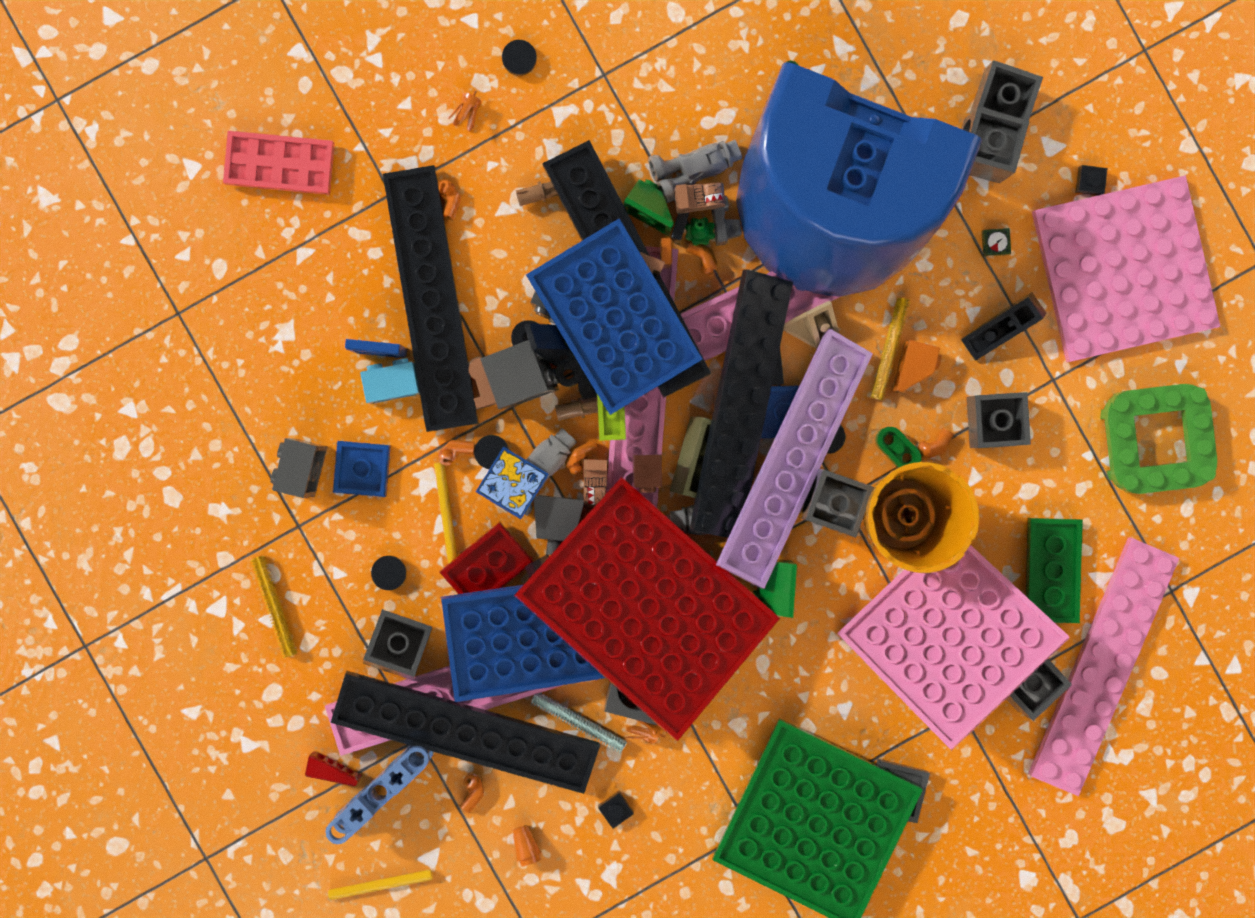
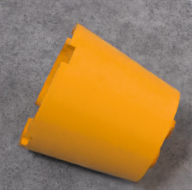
[863,462,979,573]

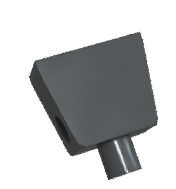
[534,495,584,555]

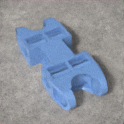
[325,745,434,844]

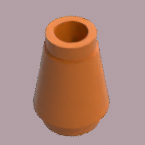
[512,825,541,867]

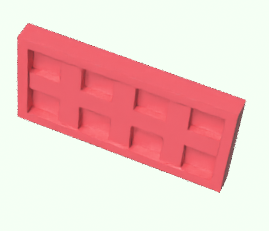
[223,131,335,195]

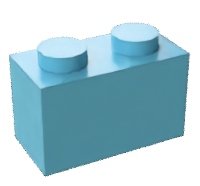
[360,358,420,404]

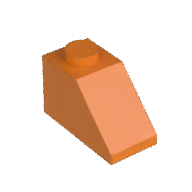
[892,340,942,393]

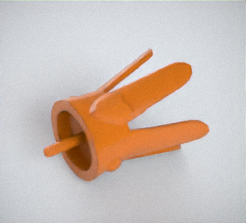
[448,90,482,132]
[626,720,666,744]

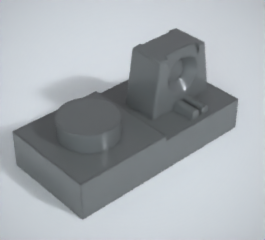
[711,195,742,246]

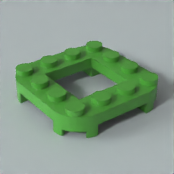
[1100,384,1217,494]

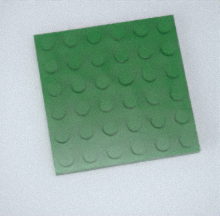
[712,718,923,918]

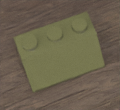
[670,416,712,498]

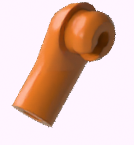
[438,180,461,221]
[686,240,717,275]
[917,428,954,458]
[438,440,475,466]
[565,440,598,475]
[460,774,484,813]

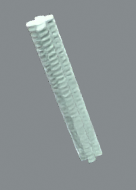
[531,692,627,754]

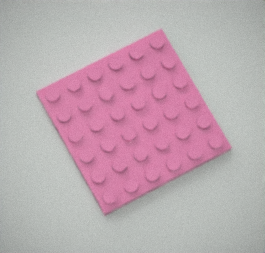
[1032,175,1220,362]
[837,545,1069,751]

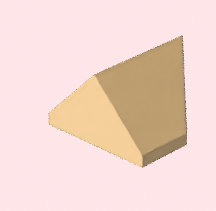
[783,301,840,349]

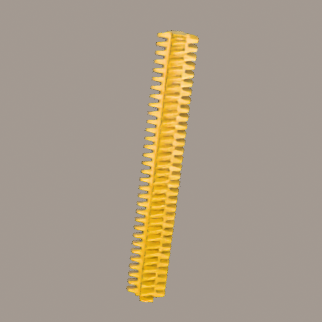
[870,298,911,401]
[250,555,298,658]

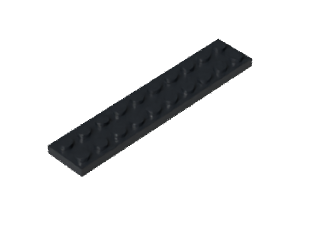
[542,140,711,398]
[383,165,479,432]
[689,269,793,538]
[330,671,600,794]

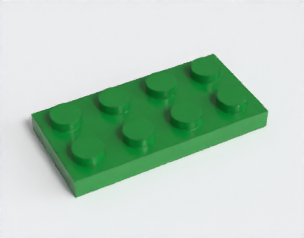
[1026,518,1083,623]

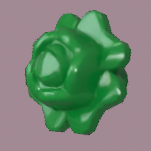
[685,217,715,246]

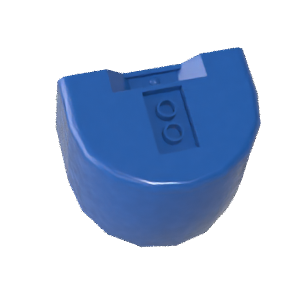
[736,62,982,297]

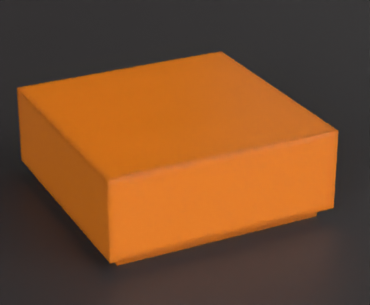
[660,238,672,269]

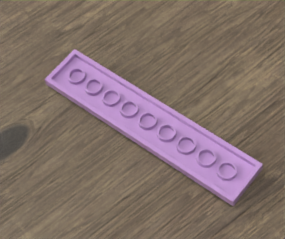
[716,329,873,589]

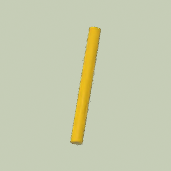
[434,463,458,563]
[328,869,433,900]

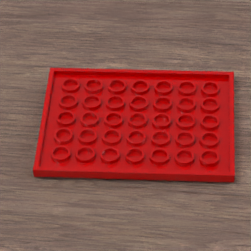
[514,477,780,741]

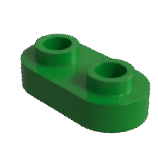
[875,427,921,468]

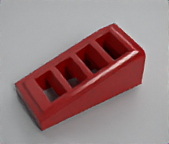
[305,751,362,786]

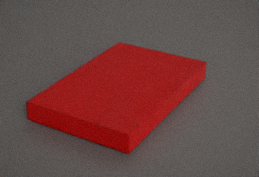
[439,521,533,594]

